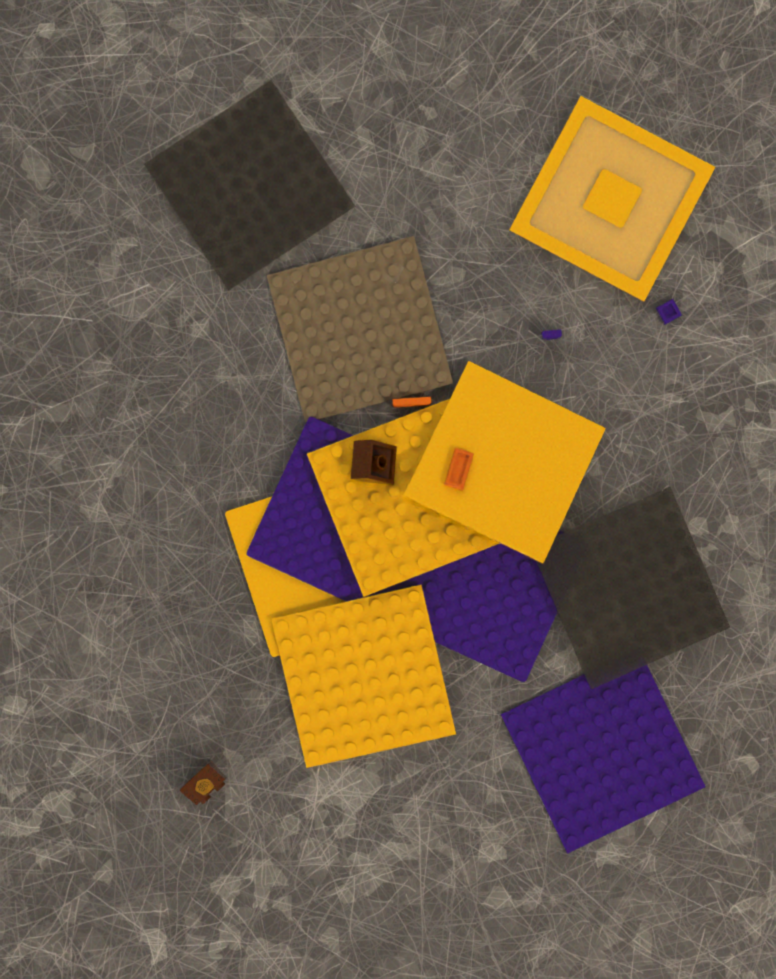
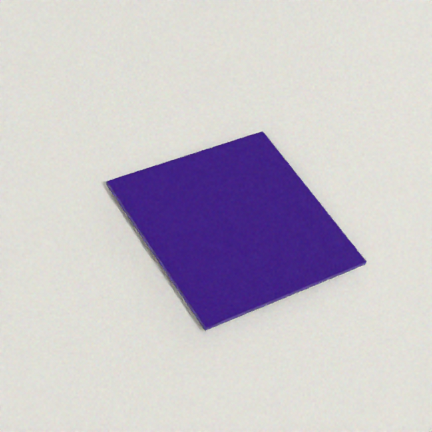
[501,648,706,854]

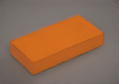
[392,397,431,408]
[444,448,474,491]

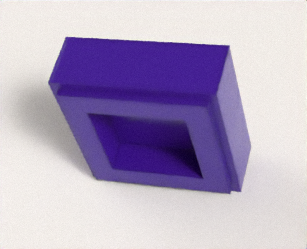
[655,299,682,325]
[541,329,562,340]

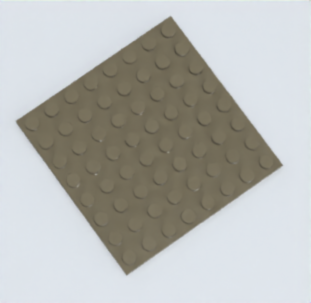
[267,236,453,423]

